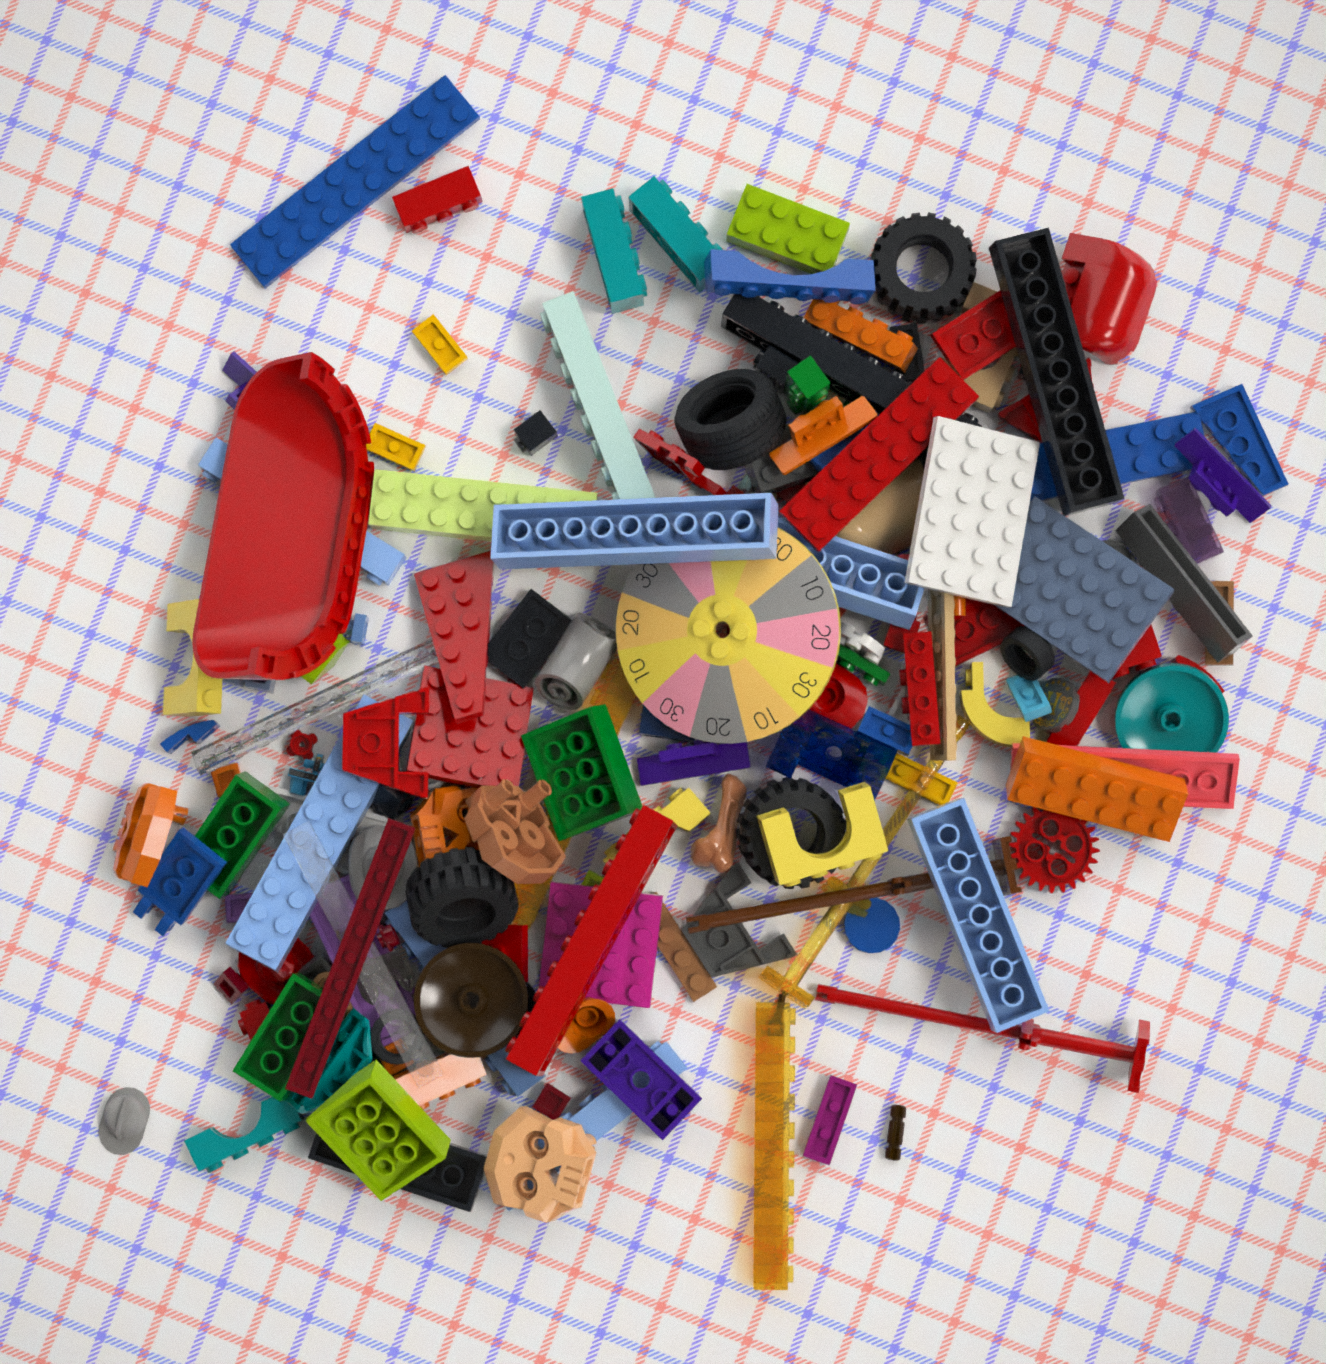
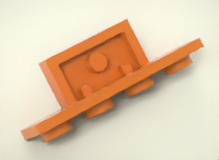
[769,396,878,475]

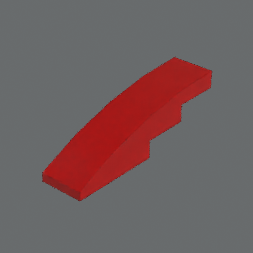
[1046,671,1116,746]

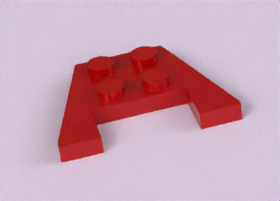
[633,428,728,495]
[342,687,430,799]

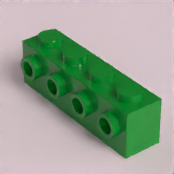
[784,355,830,415]

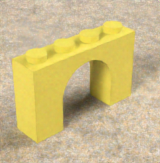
[163,599,223,717]
[757,782,888,887]

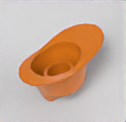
[558,997,615,1054]

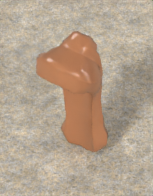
[690,773,747,873]

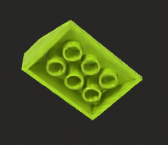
[306,1060,451,1201]

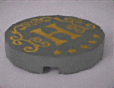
[1031,677,1080,733]

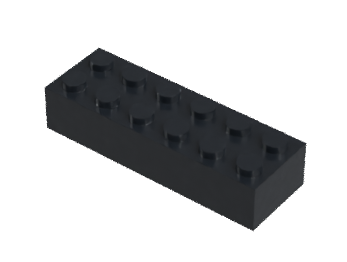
[308,1133,487,1212]

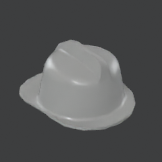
[99,1087,150,1155]

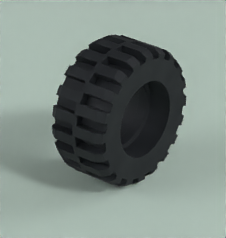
[870,212,977,324]
[736,777,846,889]
[405,847,519,948]

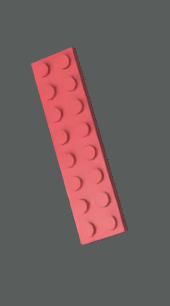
[1010,743,1240,809]

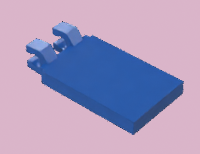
[133,827,227,936]

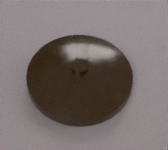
[414,943,529,1058]

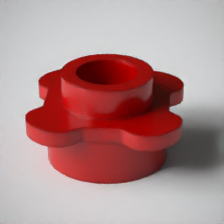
[286,729,318,760]

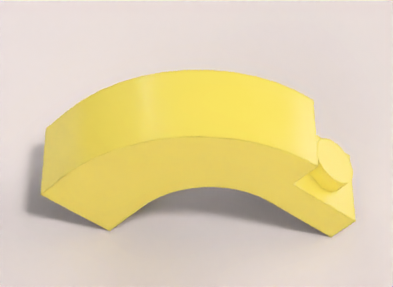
[959,662,1030,747]

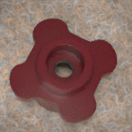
[376,924,400,952]

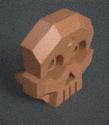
[464,779,566,884]

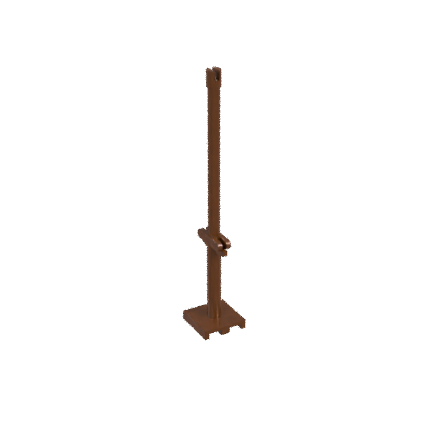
[686,836,1022,934]

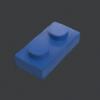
[857,706,913,757]

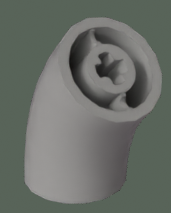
[535,612,617,710]

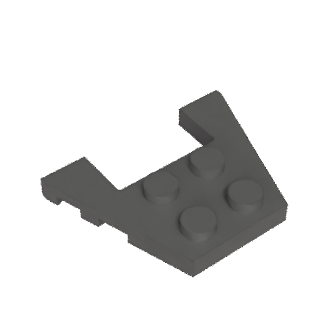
[681,862,797,978]

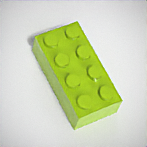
[726,184,850,274]

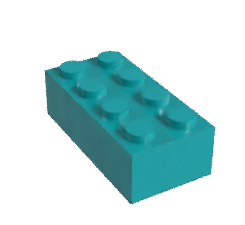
[628,176,723,293]
[581,188,648,314]

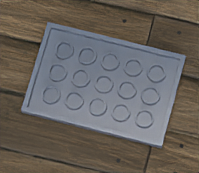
[994,496,1175,683]

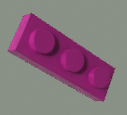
[802,1075,857,1166]

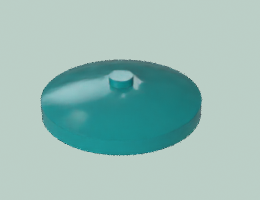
[1115,663,1229,753]

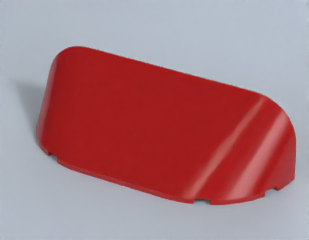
[192,352,374,680]

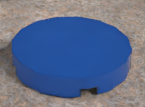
[844,898,900,954]

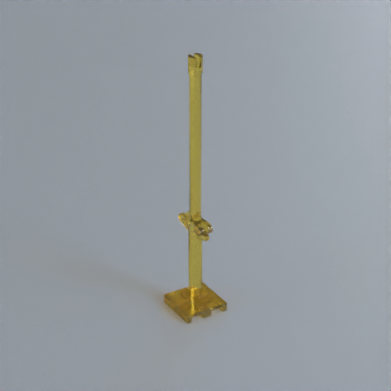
[758,715,971,1009]

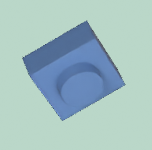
[347,613,369,645]

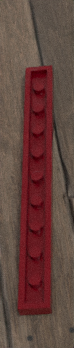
[285,818,416,1099]

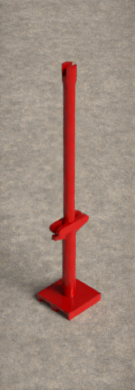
[815,984,1150,1093]

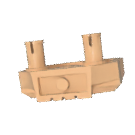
[484,1106,597,1223]

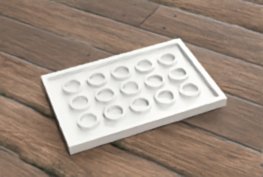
[904,416,1040,608]

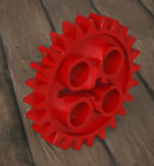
[1009,807,1100,894]

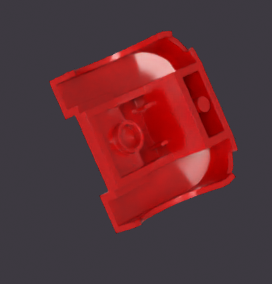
[1061,233,1157,365]

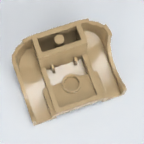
[805,458,924,555]

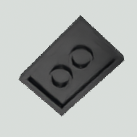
[487,589,572,689]

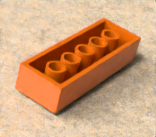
[1005,736,1188,842]

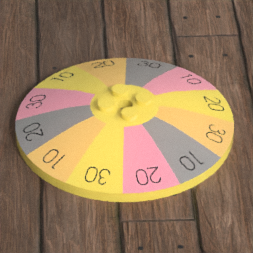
[616,527,841,744]

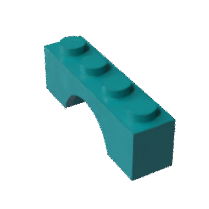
[184,1097,304,1173]

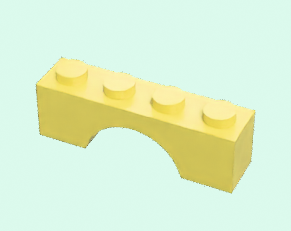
[603,787,711,864]

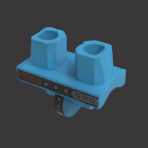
[288,754,325,796]

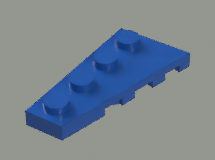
[1190,384,1289,496]

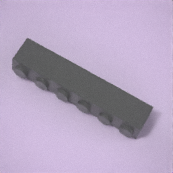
[1115,504,1253,663]

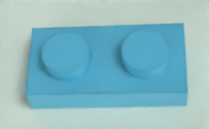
[1006,675,1052,722]

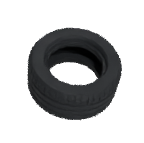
[674,369,787,470]

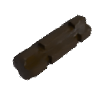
[885,1104,906,1161]

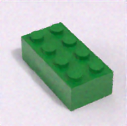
[195,771,290,899]
[233,973,323,1102]

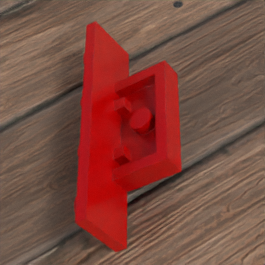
[899,631,941,746]

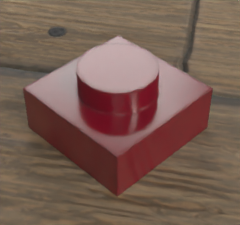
[213,966,249,1005]
[532,1083,571,1120]

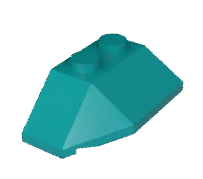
[286,1008,372,1114]

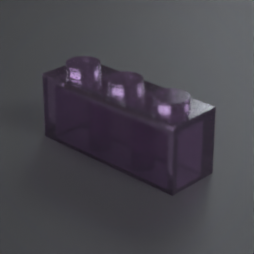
[1154,476,1224,565]

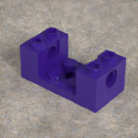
[580,1019,702,1140]

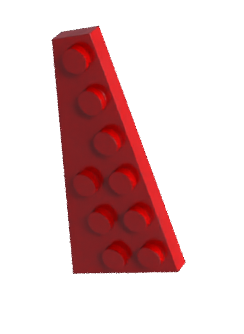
[414,550,494,724]

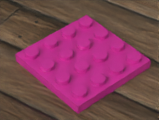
[539,881,664,1008]

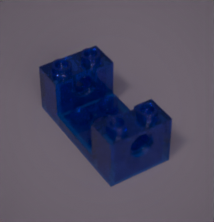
[765,710,898,801]

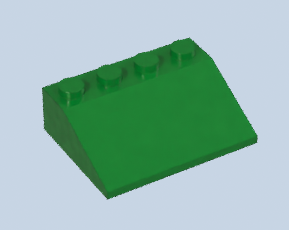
[521,704,642,841]

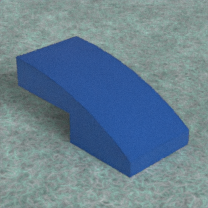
[160,720,221,754]

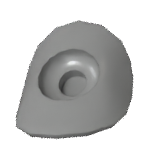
[349,826,418,910]

